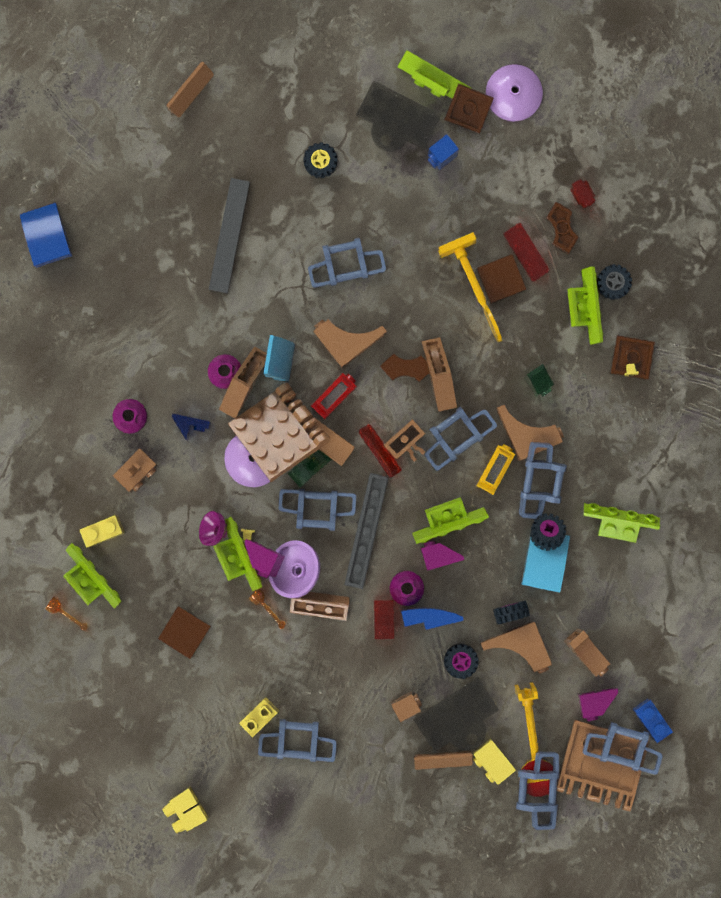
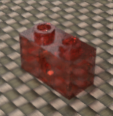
[374,600,394,639]

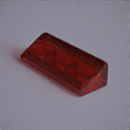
[503,223,550,282]
[358,424,402,478]

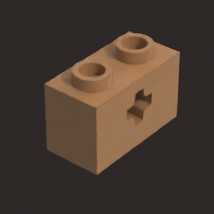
[391,692,422,722]

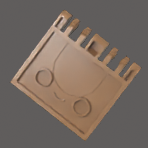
[228,382,330,482]
[557,720,650,812]

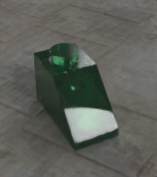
[524,364,554,397]
[288,450,332,488]

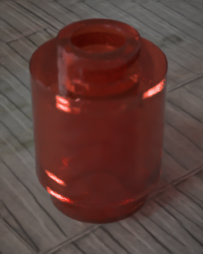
[570,179,596,209]

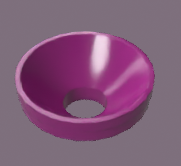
[208,354,241,389]
[112,399,147,434]
[199,511,227,546]
[390,571,424,606]

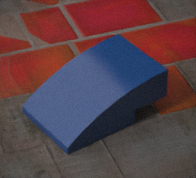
[20,203,73,268]
[401,608,464,630]

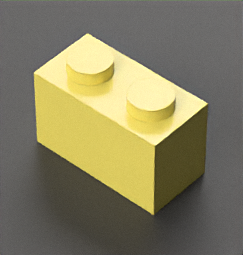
[80,515,125,548]
[473,738,516,785]

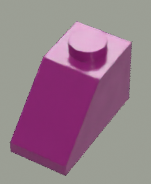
[244,539,285,579]
[421,540,464,571]
[578,688,618,721]

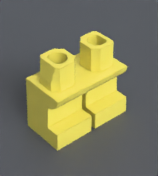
[239,697,279,738]
[162,787,209,833]

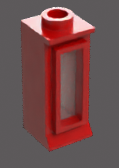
[311,373,357,420]

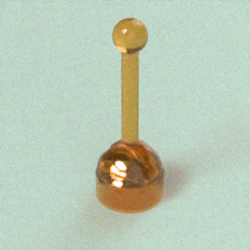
[248,588,286,629]
[45,597,88,631]

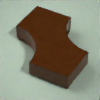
[546,202,579,254]
[380,354,429,382]

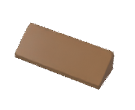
[167,62,214,117]
[307,417,355,466]
[290,592,350,621]
[414,751,473,770]

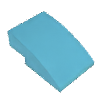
[264,335,295,382]
[521,535,570,593]

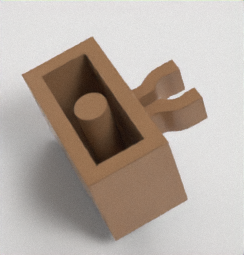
[383,419,425,462]
[113,448,158,492]

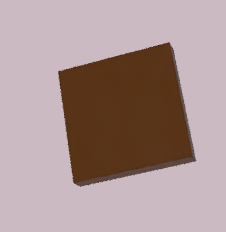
[444,84,494,134]
[477,254,526,304]
[610,335,655,380]
[158,606,211,659]

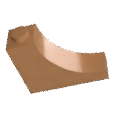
[313,319,387,368]
[422,337,457,412]
[219,346,267,419]
[496,405,564,461]
[480,621,552,674]
[564,628,610,677]

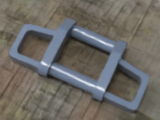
[308,238,386,288]
[425,407,497,471]
[519,442,567,519]
[279,489,356,531]
[258,719,337,762]
[582,722,662,775]
[516,752,560,830]

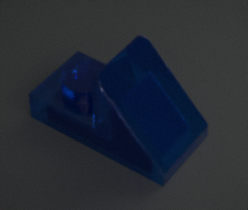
[172,413,211,441]

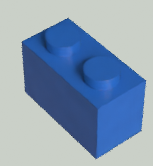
[428,134,459,170]
[632,698,673,743]

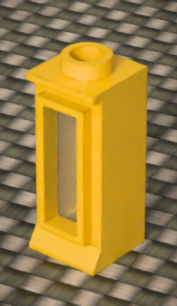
[476,444,515,495]

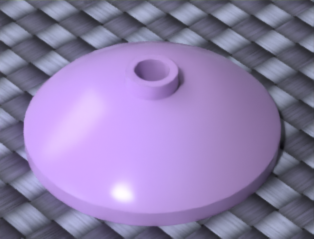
[486,65,543,122]
[224,436,270,487]
[269,540,320,598]

